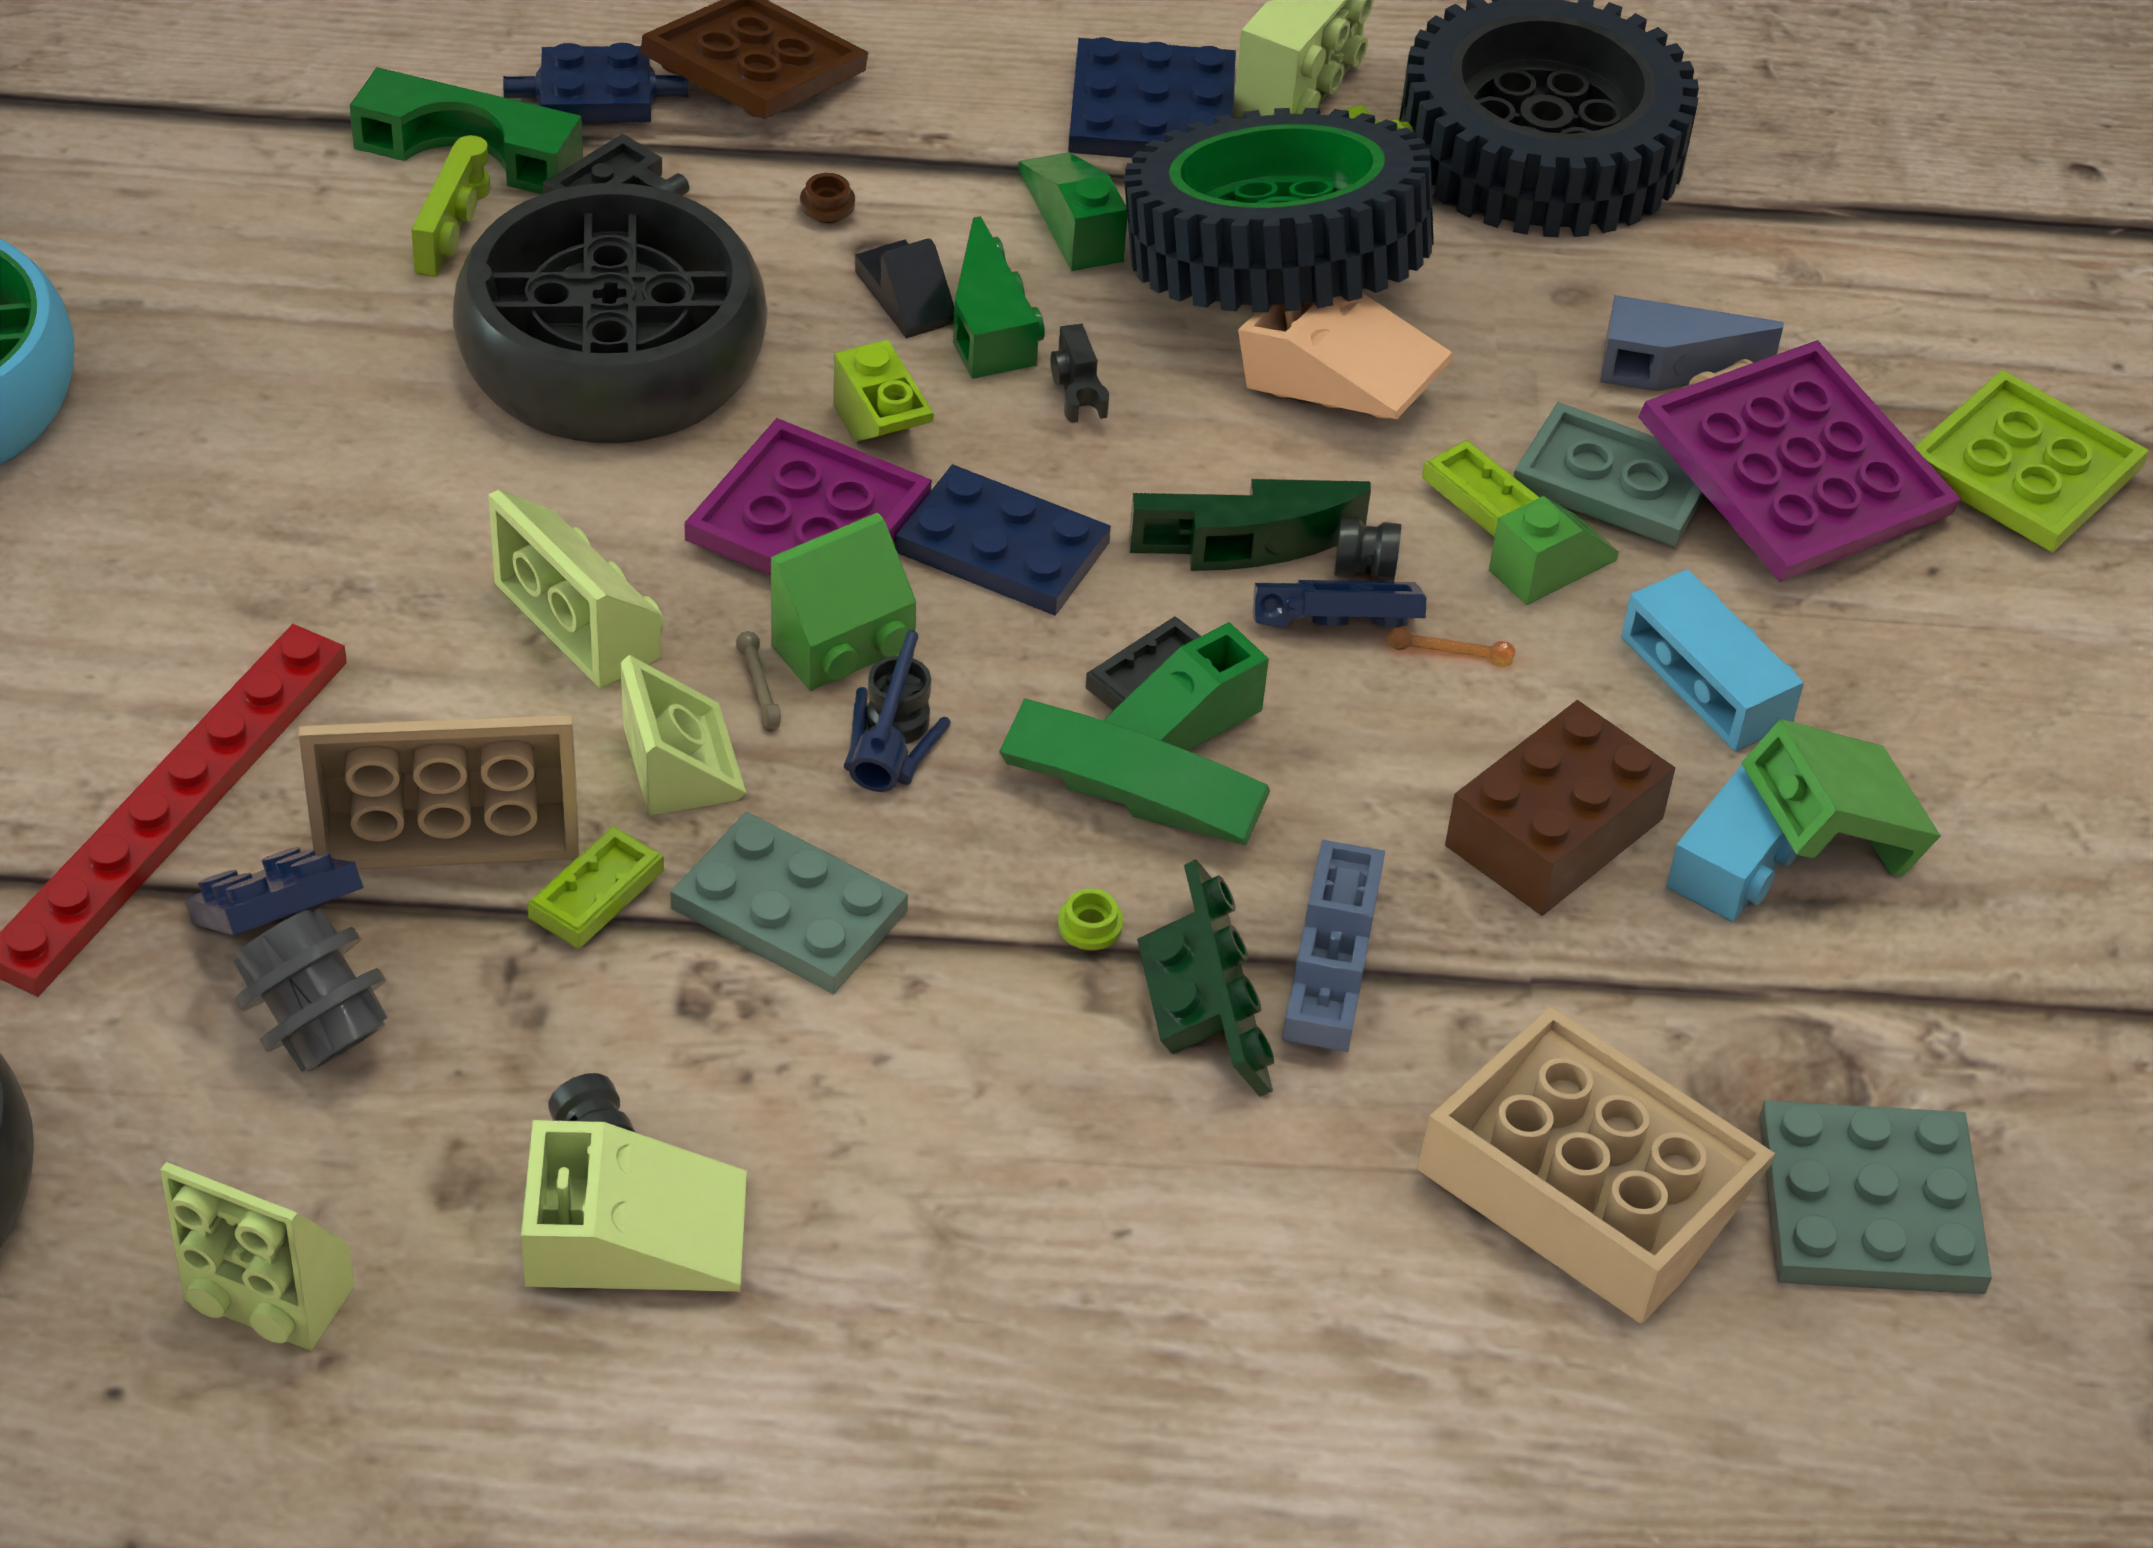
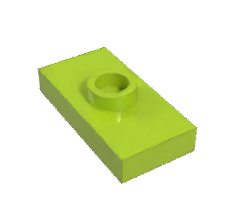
[1422,440,1539,537]
[527,826,664,949]

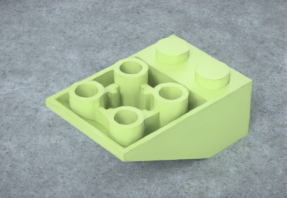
[1233,0,1373,119]
[521,1120,747,1292]
[160,1162,355,1351]

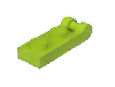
[411,135,490,277]

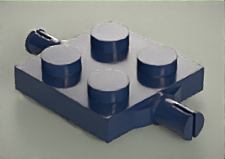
[503,42,688,123]

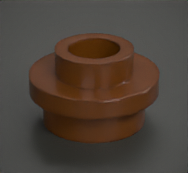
[800,173,855,223]

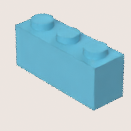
[1621,569,1804,752]
[1666,765,1797,923]

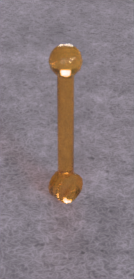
[1388,627,1515,667]

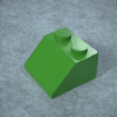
[771,513,916,691]

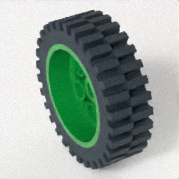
[1124,108,1434,312]

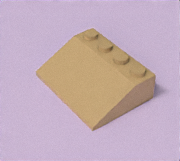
[299,715,579,869]
[1417,1005,1776,1325]

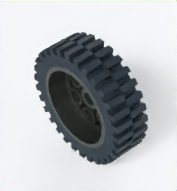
[1399,0,1699,238]

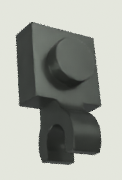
[1050,323,1109,423]

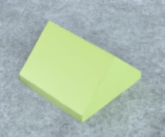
[620,655,746,815]

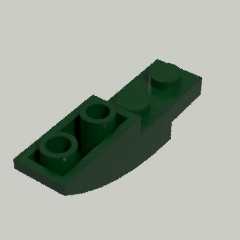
[1129,479,1371,571]

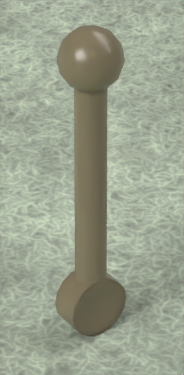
[736,631,781,729]

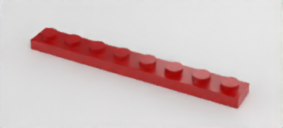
[0,623,347,997]

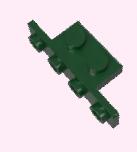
[1137,859,1274,1097]

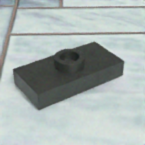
[1085,616,1201,710]

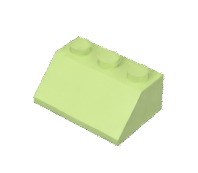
[488,489,664,689]

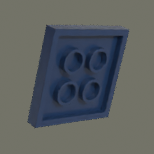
[1068,37,1236,158]

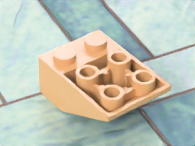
[1238,293,1453,419]

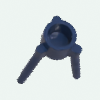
[844,630,951,792]

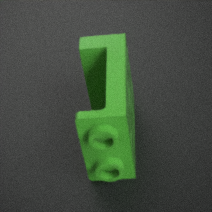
[1741,719,1941,877]

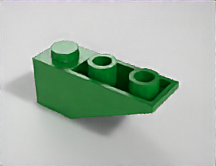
[953,216,1045,379]
[1103,622,1269,751]

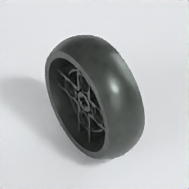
[453,183,767,443]

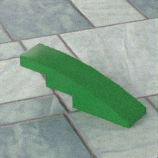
[999,698,1270,846]

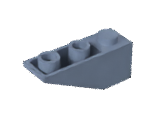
[1600,295,1784,391]

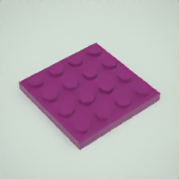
[1638,340,1961,582]

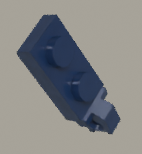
[1253,580,1427,628]

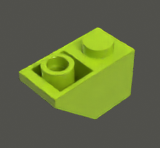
[833,340,934,442]

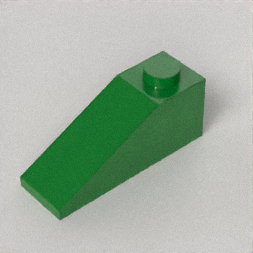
[1018,152,1127,271]

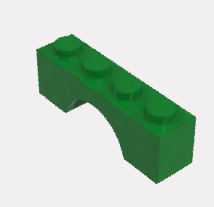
[350,67,583,194]

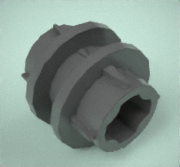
[234,907,388,1072]

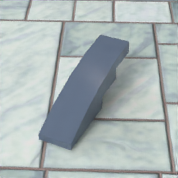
[1282,840,1385,1052]

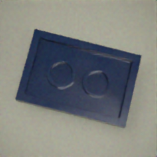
[895,464,1111,616]
[184,847,364,935]

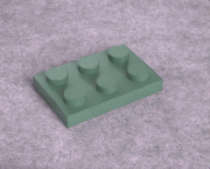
[1514,402,1705,547]
[670,811,908,994]

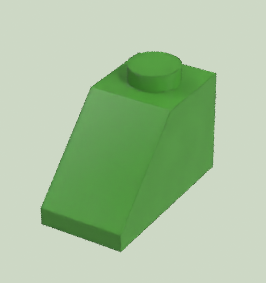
[1489,496,1619,605]

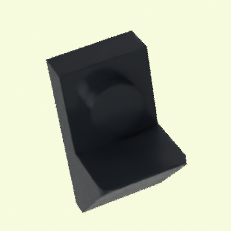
[855,238,954,338]

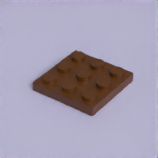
[640,0,868,119]

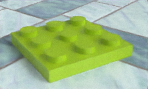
[1914,369,2149,553]

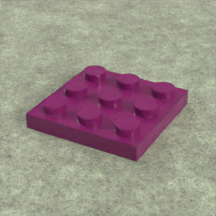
[684,418,932,576]

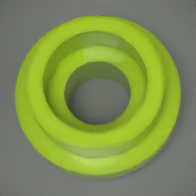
[1058,888,1124,950]

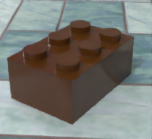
[1445,700,1676,916]

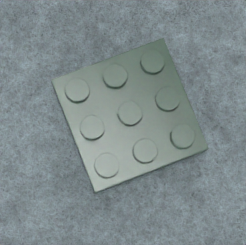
[1759,1100,1992,1294]

